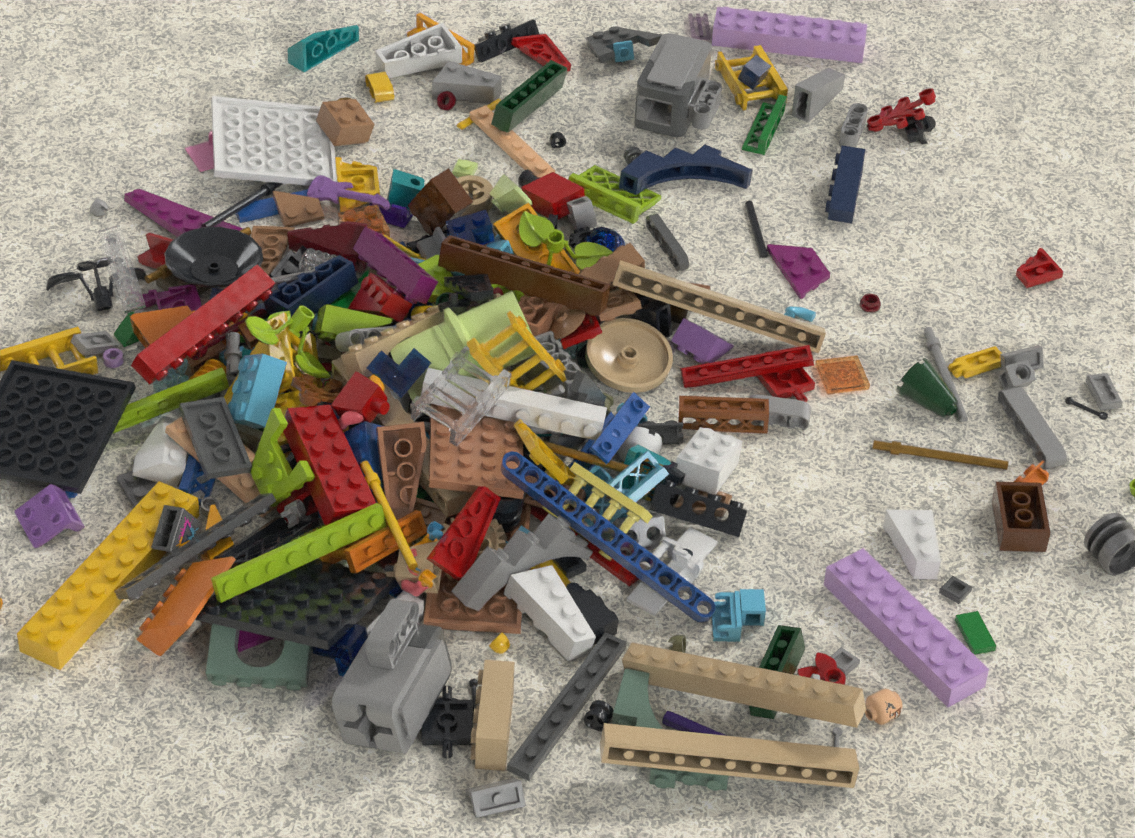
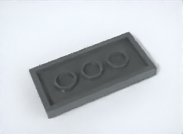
[179,397,252,480]

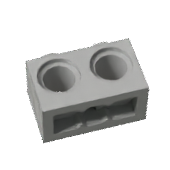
[613,512,666,553]

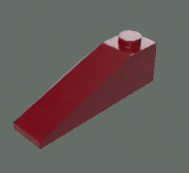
[287,221,368,273]

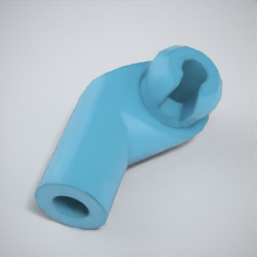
[784,306,816,322]

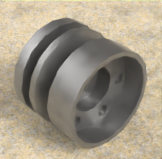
[1084,513,1135,576]

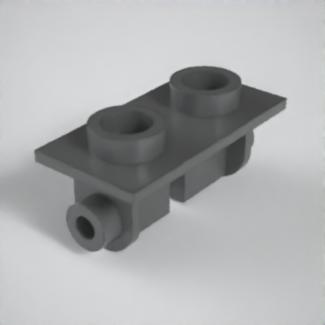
[638,420,684,444]

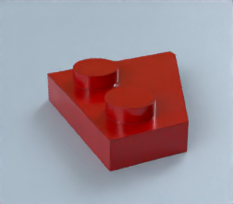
[1016,248,1064,288]

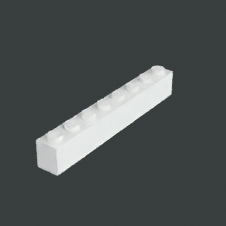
[420,368,607,440]

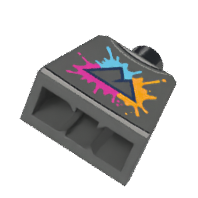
[151,505,203,553]

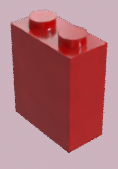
[521,172,585,219]

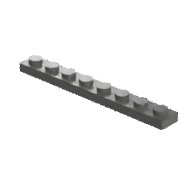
[115,493,276,601]
[507,632,627,781]

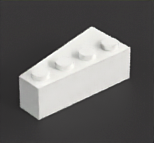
[375,23,462,78]
[504,565,596,661]

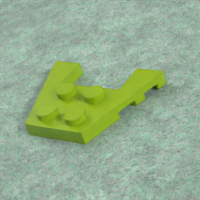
[250,408,315,507]

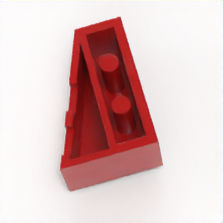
[348,272,413,323]

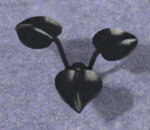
[46,257,146,311]

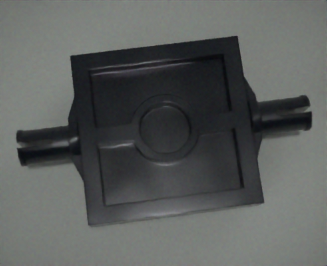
[422,685,473,759]

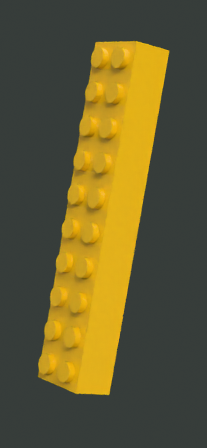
[17,481,200,670]

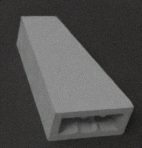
[792,68,845,123]

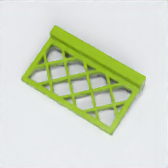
[568,165,661,224]

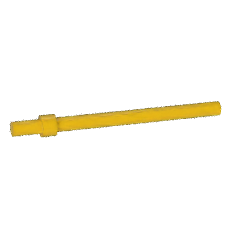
[360,461,418,570]

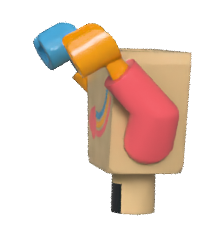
[385,521,443,597]

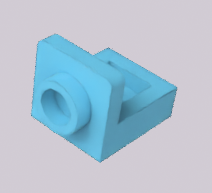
[613,40,634,62]

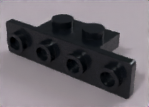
[474,19,539,63]

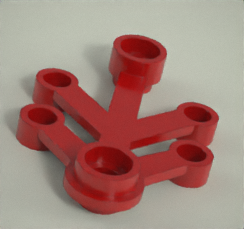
[867,88,936,132]

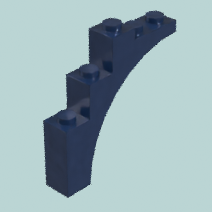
[619,144,753,195]

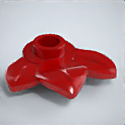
[798,652,846,685]

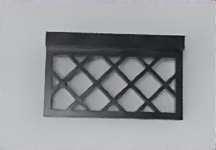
[213,516,320,570]

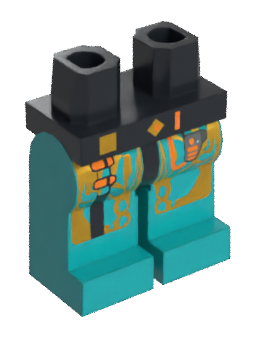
[622,444,686,505]

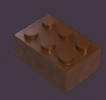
[407,168,473,236]
[992,482,1051,552]

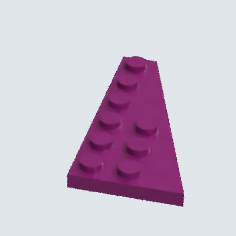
[124,189,250,237]

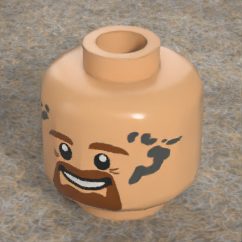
[865,688,903,725]

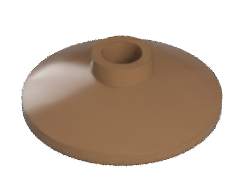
[549,309,585,340]

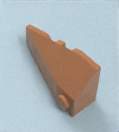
[518,295,563,336]
[376,422,427,520]

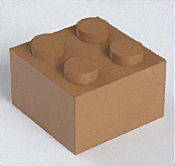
[316,99,375,146]

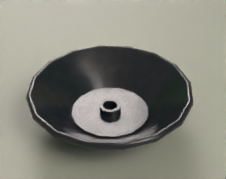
[165,227,263,288]

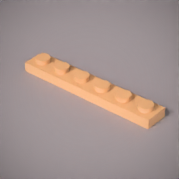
[469,105,555,178]

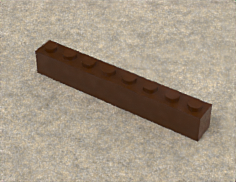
[438,235,611,316]

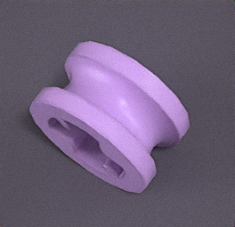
[103,348,123,368]

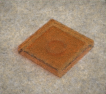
[815,355,870,394]

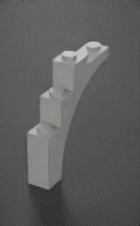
[452,514,593,611]

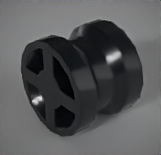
[584,700,614,732]

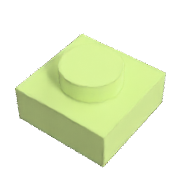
[452,159,478,177]

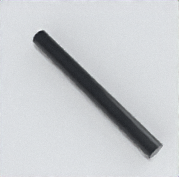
[745,201,768,258]

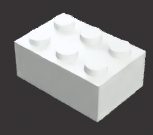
[676,427,742,495]

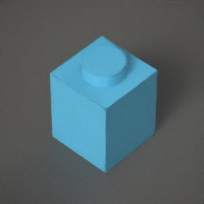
[739,589,766,626]

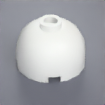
[617,427,662,462]

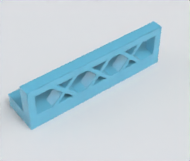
[584,451,669,527]

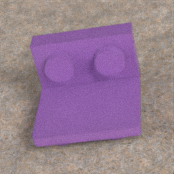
[14,484,85,548]

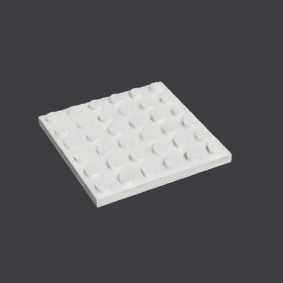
[211,96,338,186]

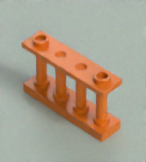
[319,510,427,573]

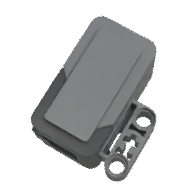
[634,33,722,137]
[332,599,452,754]

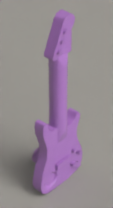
[307,175,390,210]

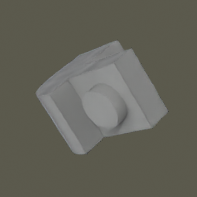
[567,196,597,231]

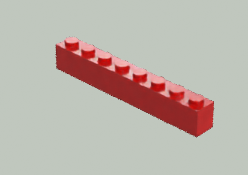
[131,264,275,385]

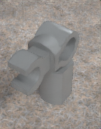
[281,499,318,535]

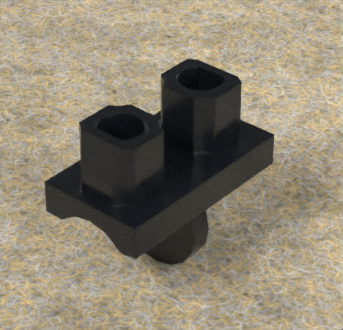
[904,108,936,144]

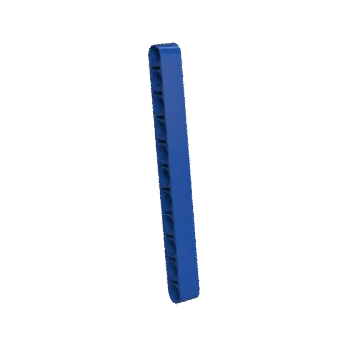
[501,451,715,623]

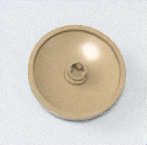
[585,318,673,393]

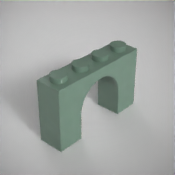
[206,624,312,690]

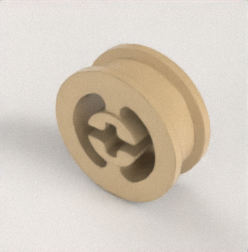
[456,175,493,217]

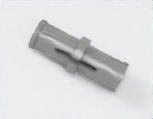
[224,332,242,377]

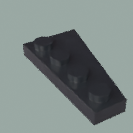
[444,274,494,304]

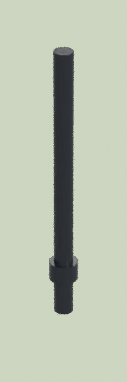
[201,182,283,228]

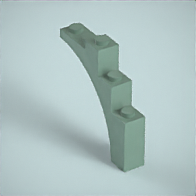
[612,668,729,791]

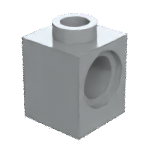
[997,359,1036,390]

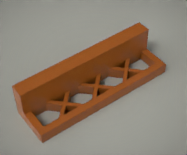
[678,396,769,434]

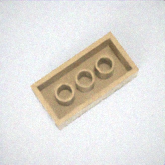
[471,660,515,771]

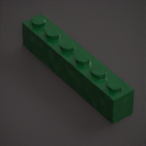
[491,60,568,133]

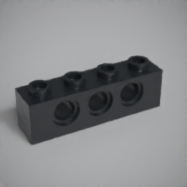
[649,479,747,537]

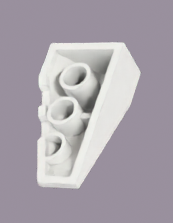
[132,415,187,487]

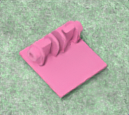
[185,131,214,172]

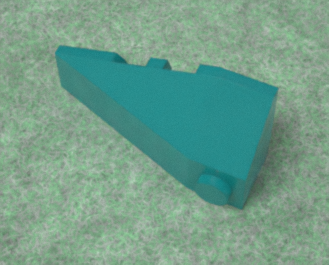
[287,25,359,72]

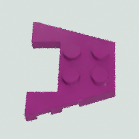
[130,284,203,311]

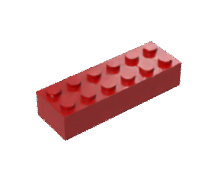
[283,405,376,526]

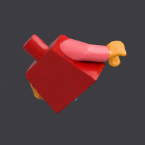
[331,371,390,433]

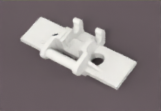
[627,527,717,616]

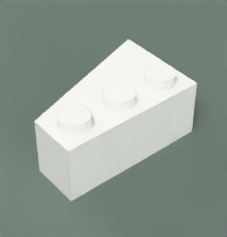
[883,510,941,579]

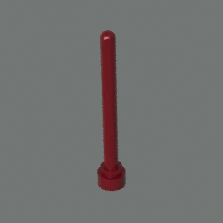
[191,309,267,360]

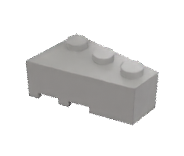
[432,61,502,104]

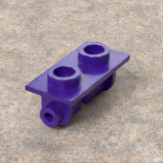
[367,203,413,228]

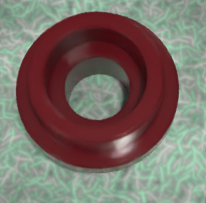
[437,91,456,111]
[859,293,881,312]

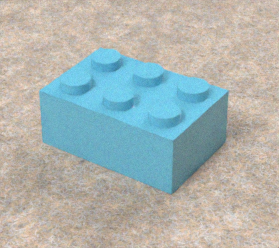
[227,353,287,429]

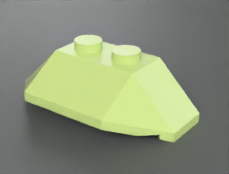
[490,174,532,214]

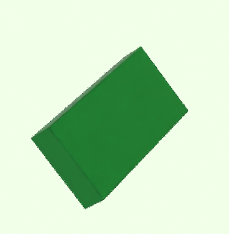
[955,611,996,655]

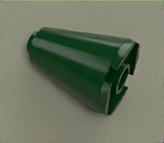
[896,358,958,417]

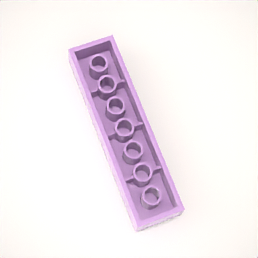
[712,7,867,63]
[824,548,989,707]

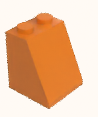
[130,306,195,348]

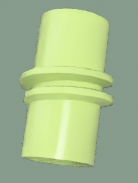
[390,291,536,408]

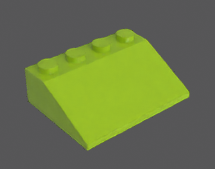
[314,304,392,342]

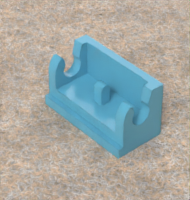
[712,591,742,642]

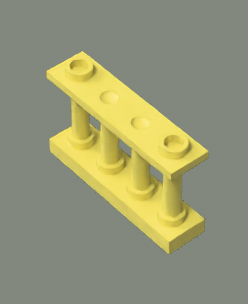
[542,462,653,561]

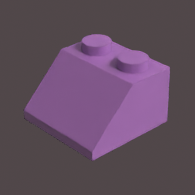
[671,318,734,364]

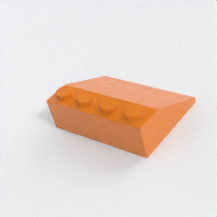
[136,556,236,656]

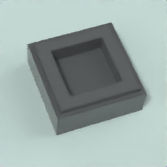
[939,576,972,604]

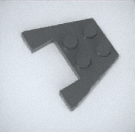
[586,26,662,63]
[549,370,606,455]

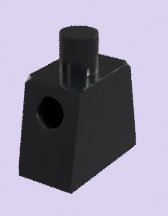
[629,296,672,339]

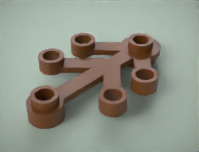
[291,374,343,406]

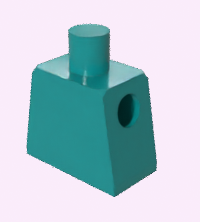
[387,169,425,212]

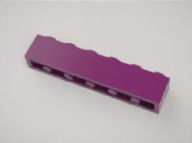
[353,227,438,304]

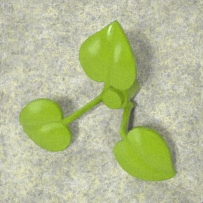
[519,211,613,297]
[245,306,331,378]

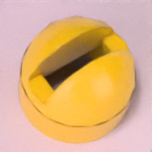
[489,632,510,654]

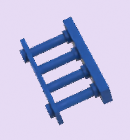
[568,392,650,471]

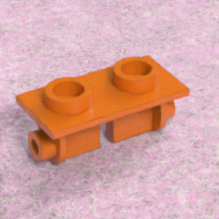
[1014,460,1049,485]

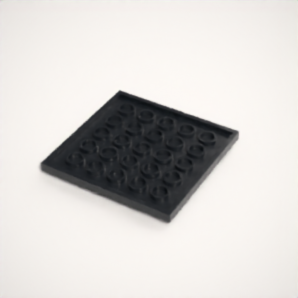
[0,360,136,494]
[196,559,396,650]

